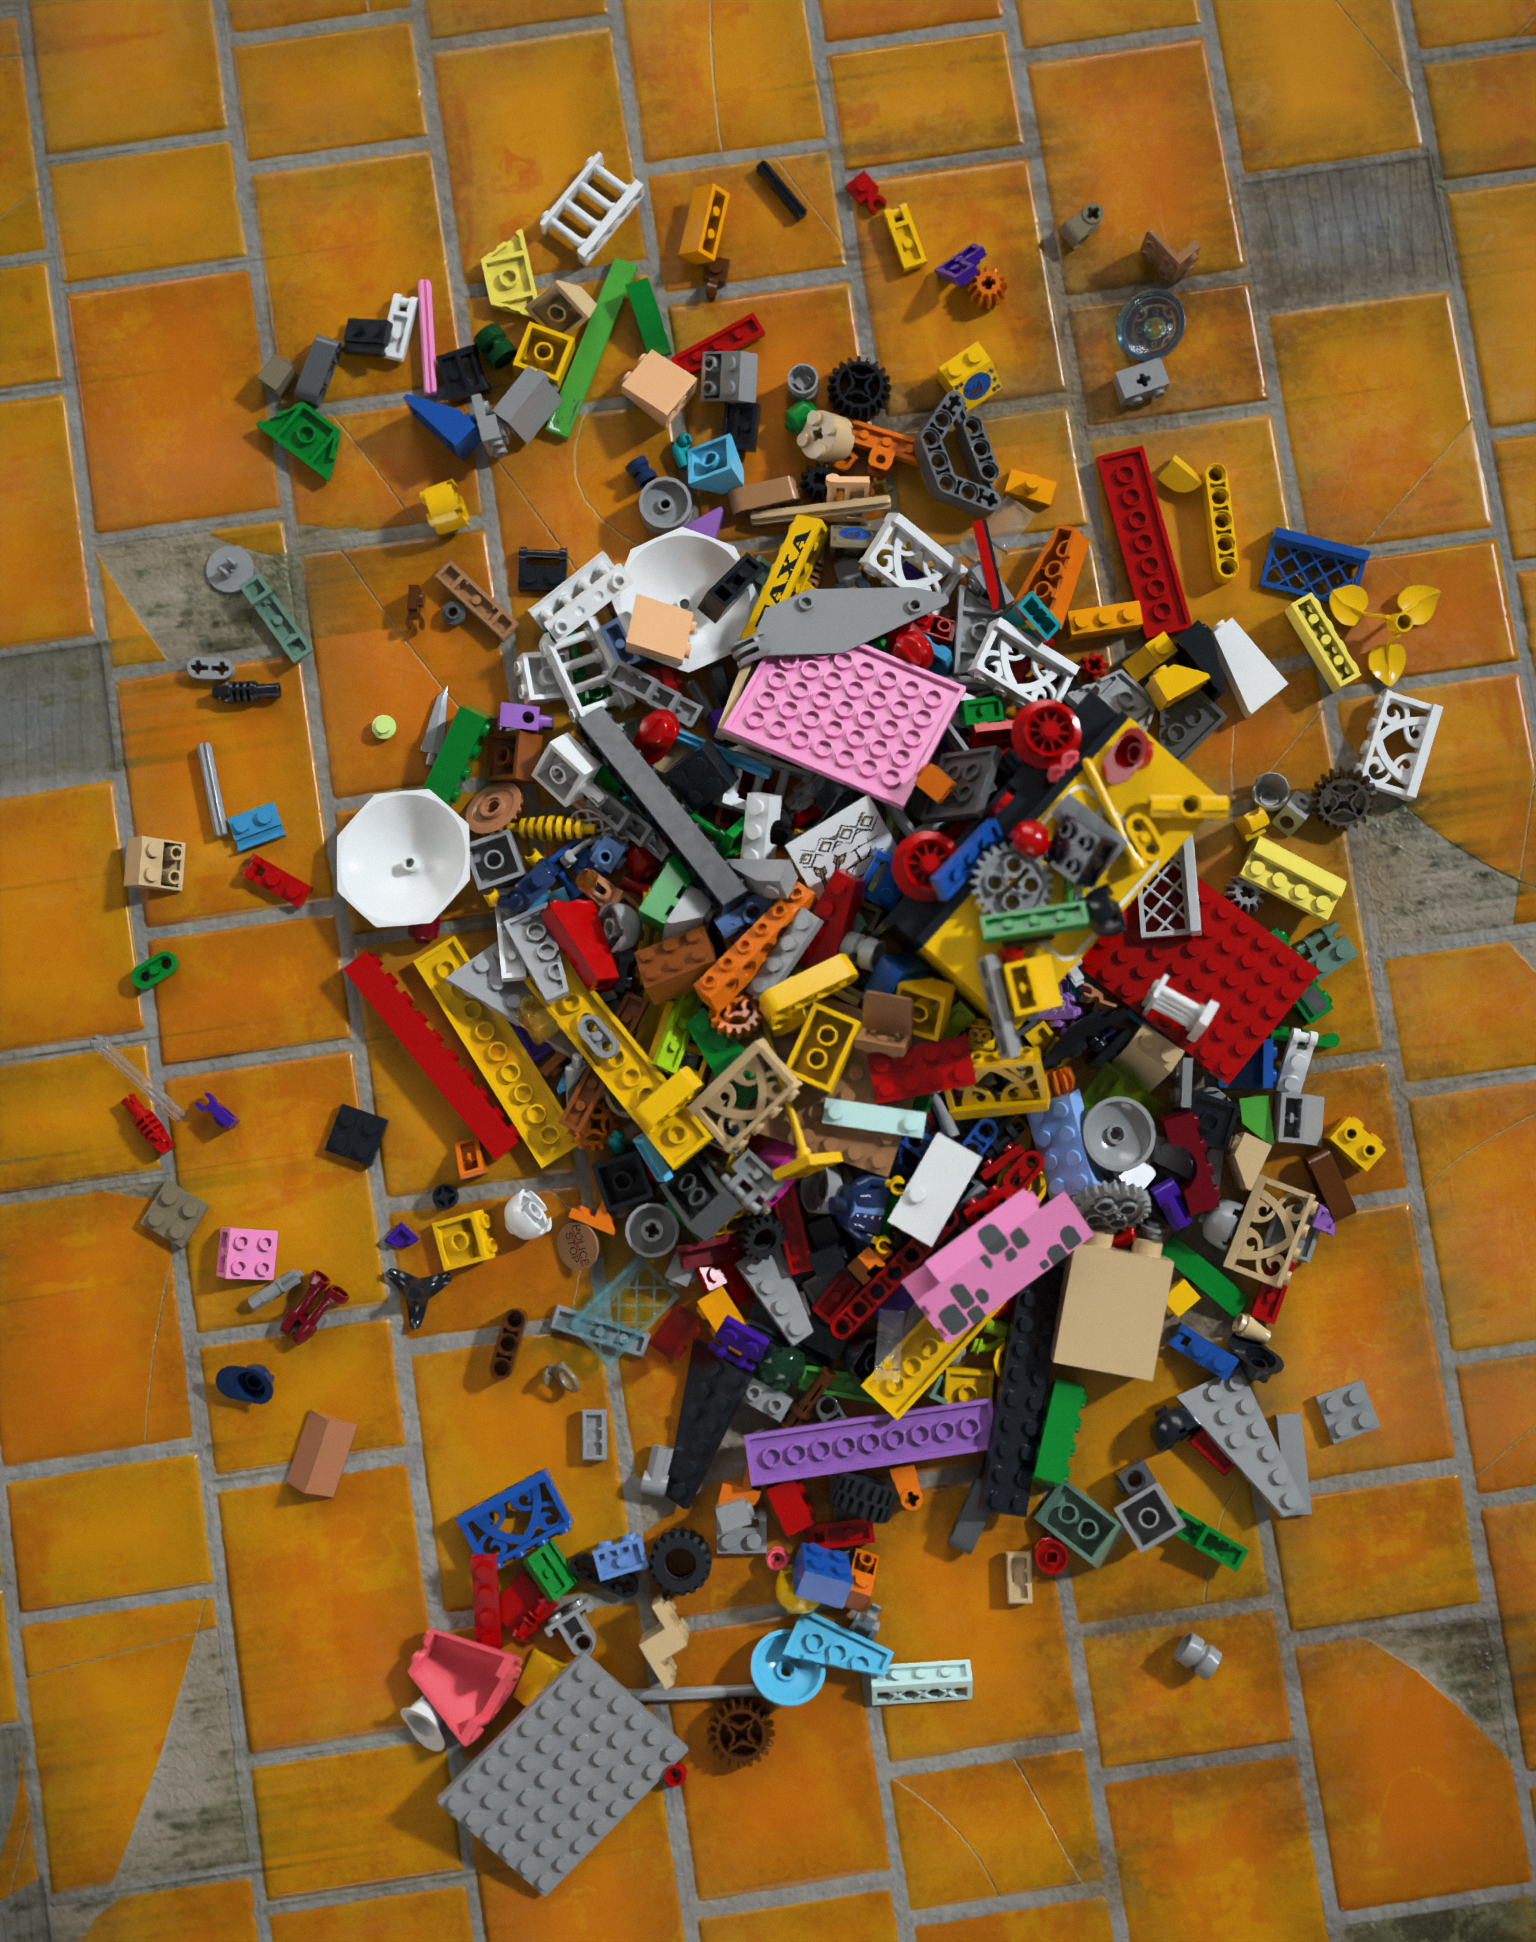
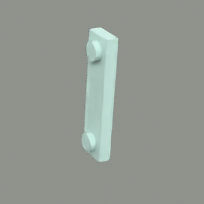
[822,1098,927,1139]

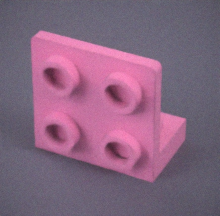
[216,1227,278,1280]

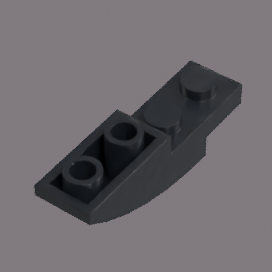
[1040,1005,1129,1069]

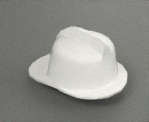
[400,1695,445,1751]

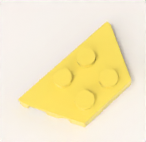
[481,229,538,318]

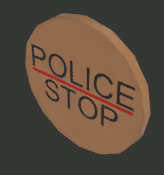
[557,1222,599,1270]

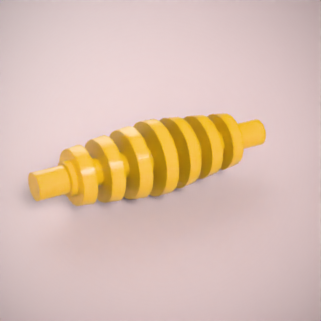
[508,815,597,842]

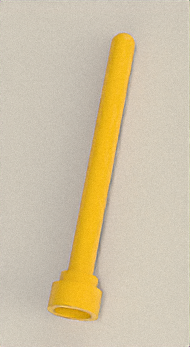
[1082,758,1148,875]

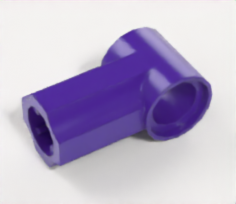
[1149,1177,1192,1231]

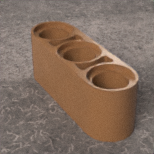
[728,476,800,517]

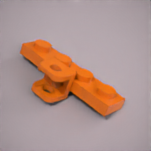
[845,416,930,480]

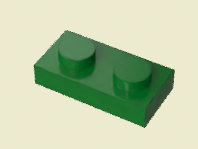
[958,695,1004,726]

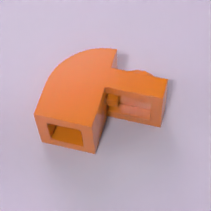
[718,1462,761,1506]

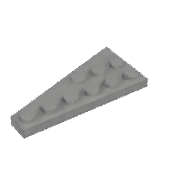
[444,941,584,1059]
[1174,1367,1306,1517]

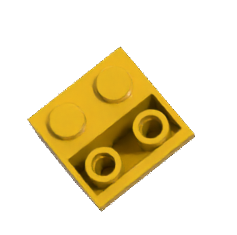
[1001,954,1063,1017]

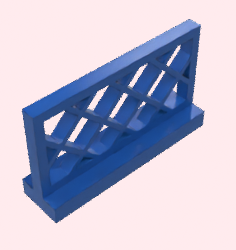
[1259,527,1371,603]

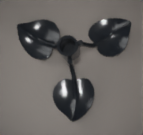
[770,783,855,857]

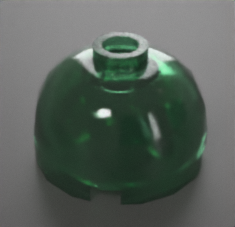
[756,1347,806,1391]

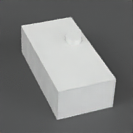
[887,1132,983,1247]

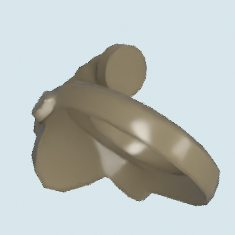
[542,1361,580,1393]

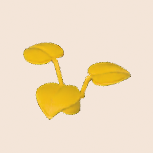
[1329,585,1441,687]

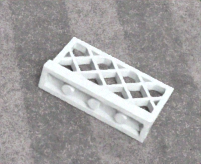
[1138,834,1202,939]

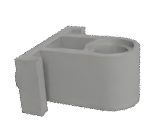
[544,1598,597,1656]

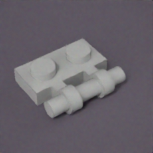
[720,1149,785,1215]

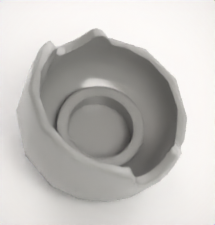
[1251,772,1290,811]

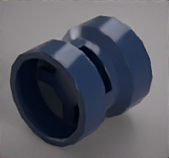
[625,455,658,490]

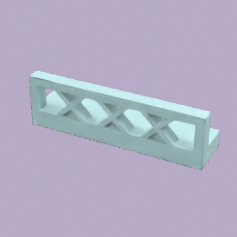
[870,1659,973,1705]

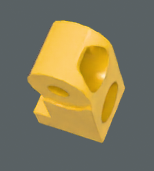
[1234,807,1270,843]

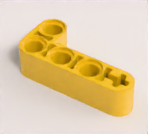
[759,953,859,1030]

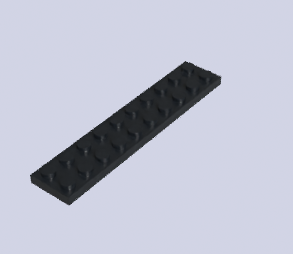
[978,1266,1064,1517]

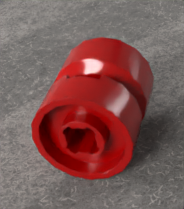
[1032,1535,1068,1574]

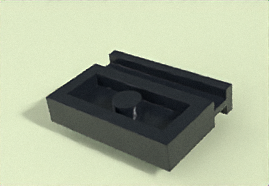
[341,318,393,357]
[722,403,761,452]

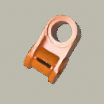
[888,1462,923,1511]

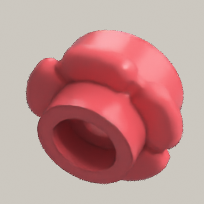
[765,1546,790,1571]

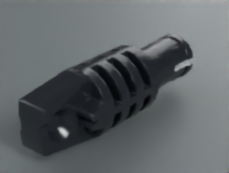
[212,680,281,703]

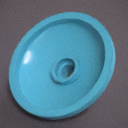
[750,1629,826,1707]

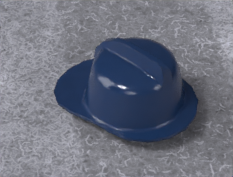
[215,1364,274,1404]

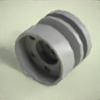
[800,1163,862,1215]

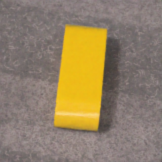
[633,1066,704,1133]

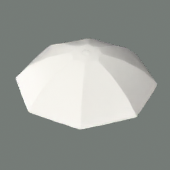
[612,527,759,673]
[337,789,470,928]

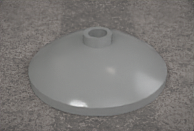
[1082,1096,1156,1172]

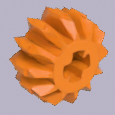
[967,266,1008,309]
[1033,1066,1077,1098]

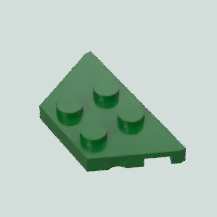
[256,401,342,482]

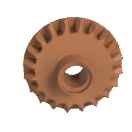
[465,782,524,837]

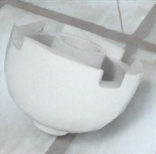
[504,1189,552,1240]

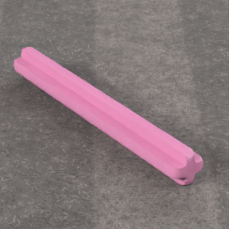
[418,279,437,396]

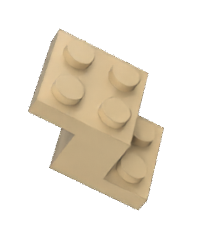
[639,1591,690,1690]

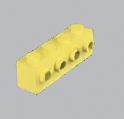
[1284,592,1361,693]

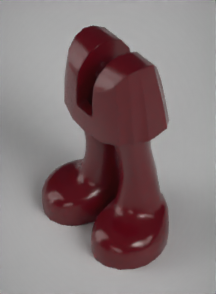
[279,1269,350,1345]

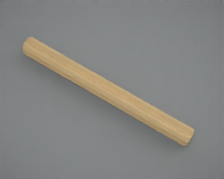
[750,495,891,526]

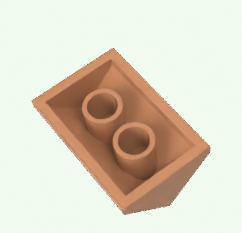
[286,1409,358,1497]

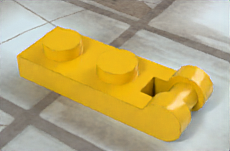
[883,203,927,272]

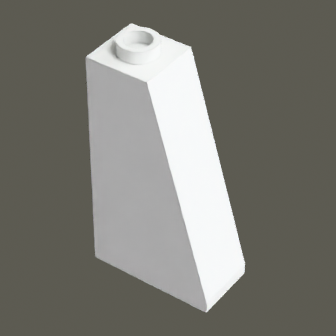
[1211,618,1288,719]

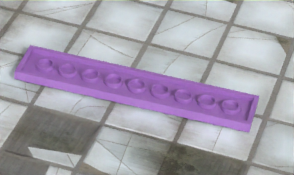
[744,1397,994,1486]

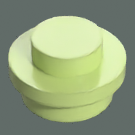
[372,715,396,739]

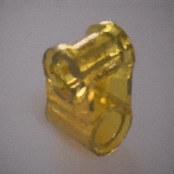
[516,995,560,1045]

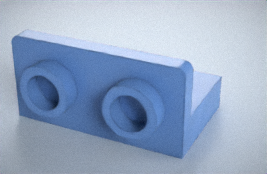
[592,1532,649,1581]

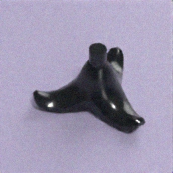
[386,1268,452,1329]

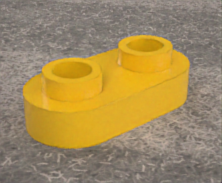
[1124,813,1165,863]

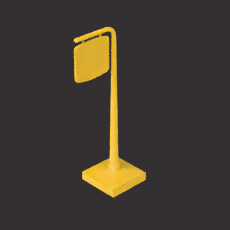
[762,976,843,1181]

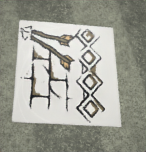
[785,794,897,901]

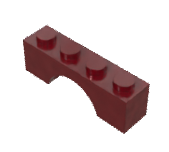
[1159,1108,1221,1215]

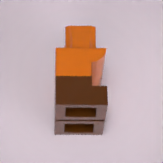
[847,1241,893,1288]

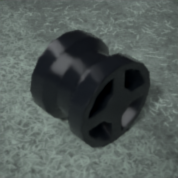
[432,1184,459,1209]

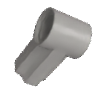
[640,1444,674,1498]

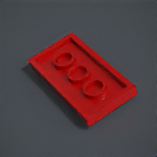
[867,1034,977,1105]

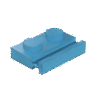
[227,802,286,852]

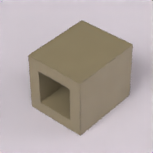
[257,354,298,398]

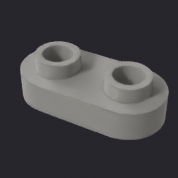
[578,1014,620,1059]

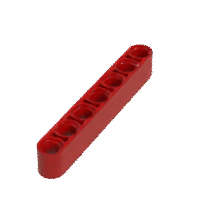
[830,1210,960,1339]

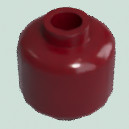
[408,916,441,944]

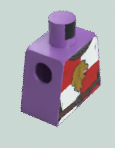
[497,702,553,734]

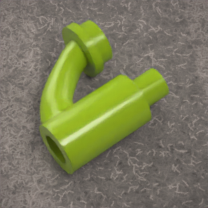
[970,1317,1008,1356]

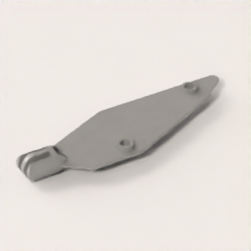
[728,587,949,668]

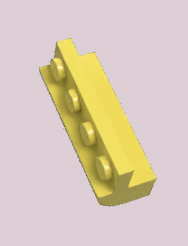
[1238,835,1346,922]

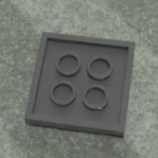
[920,746,1003,824]

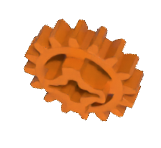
[708,988,763,1040]
[566,1100,619,1152]

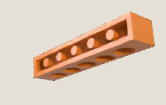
[693,881,818,1014]

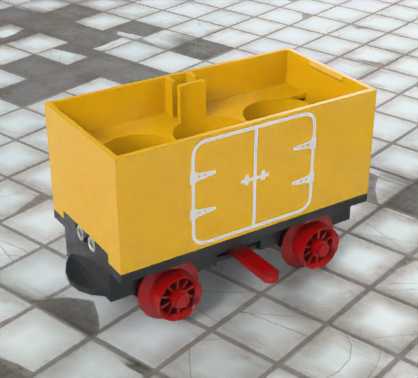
[869,685,1217,1030]

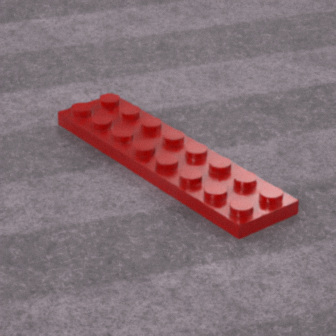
[1095,445,1192,641]

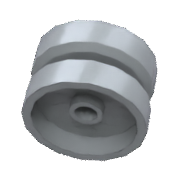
[639,476,693,536]
[625,1203,681,1258]

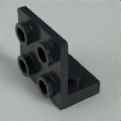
[1042,814,1119,889]

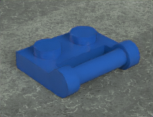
[547,838,608,901]
[862,847,902,911]

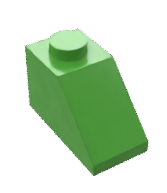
[1234,1095,1275,1145]

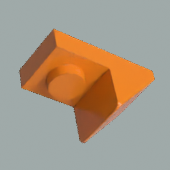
[568,1199,617,1236]

